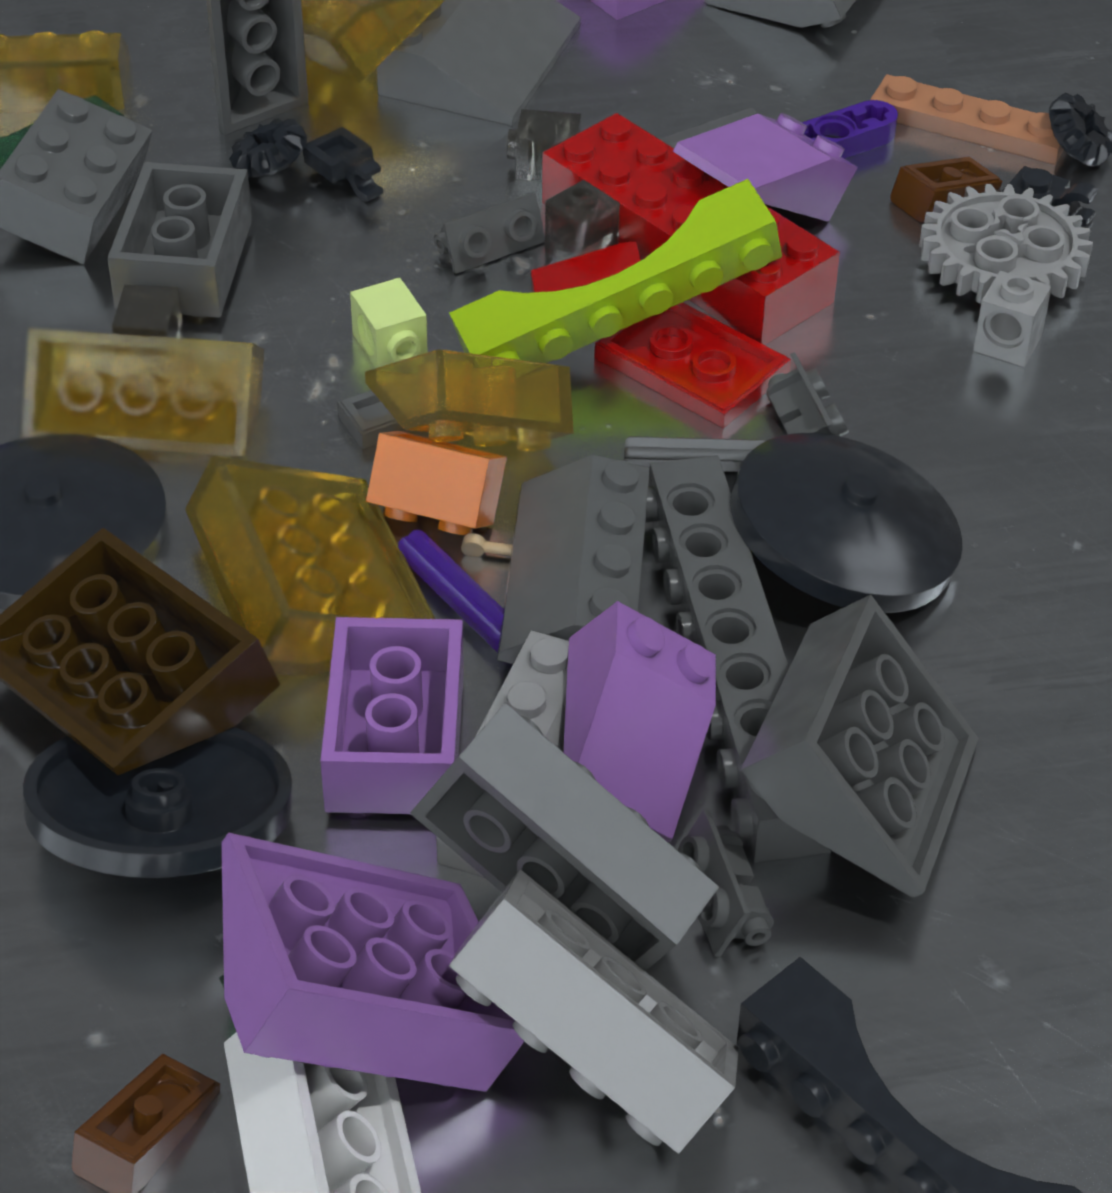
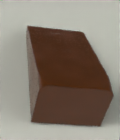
[890,157,1003,222]
[72,1053,221,1193]

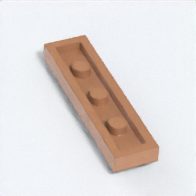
[870,74,1064,165]

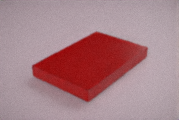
[594,302,791,429]

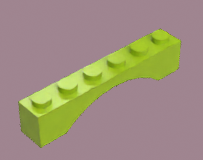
[449,179,782,392]

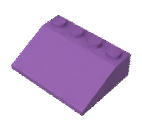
[221,832,524,1092]

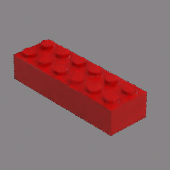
[542,113,840,345]

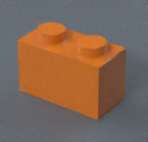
[366,431,507,535]

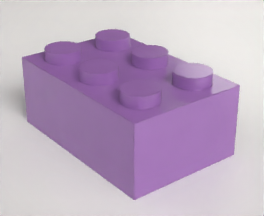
[320,617,464,814]

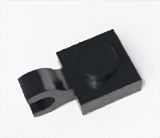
[303,126,384,202]
[1002,166,1098,227]

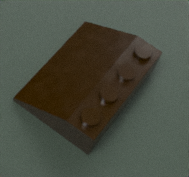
[0,527,281,775]

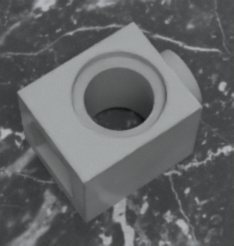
[973,271,1052,367]

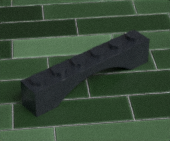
[736,957,1082,1193]

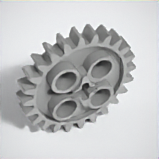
[919,184,1093,303]

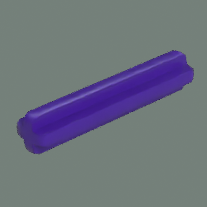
[398,530,504,653]

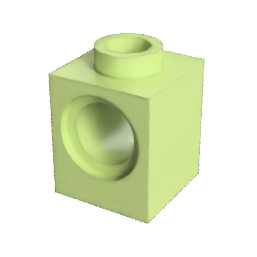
[350,278,428,372]

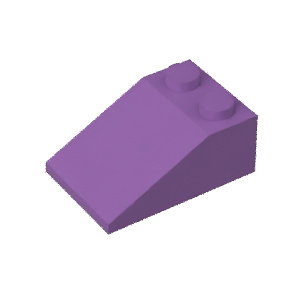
[673,113,858,222]
[563,601,716,842]

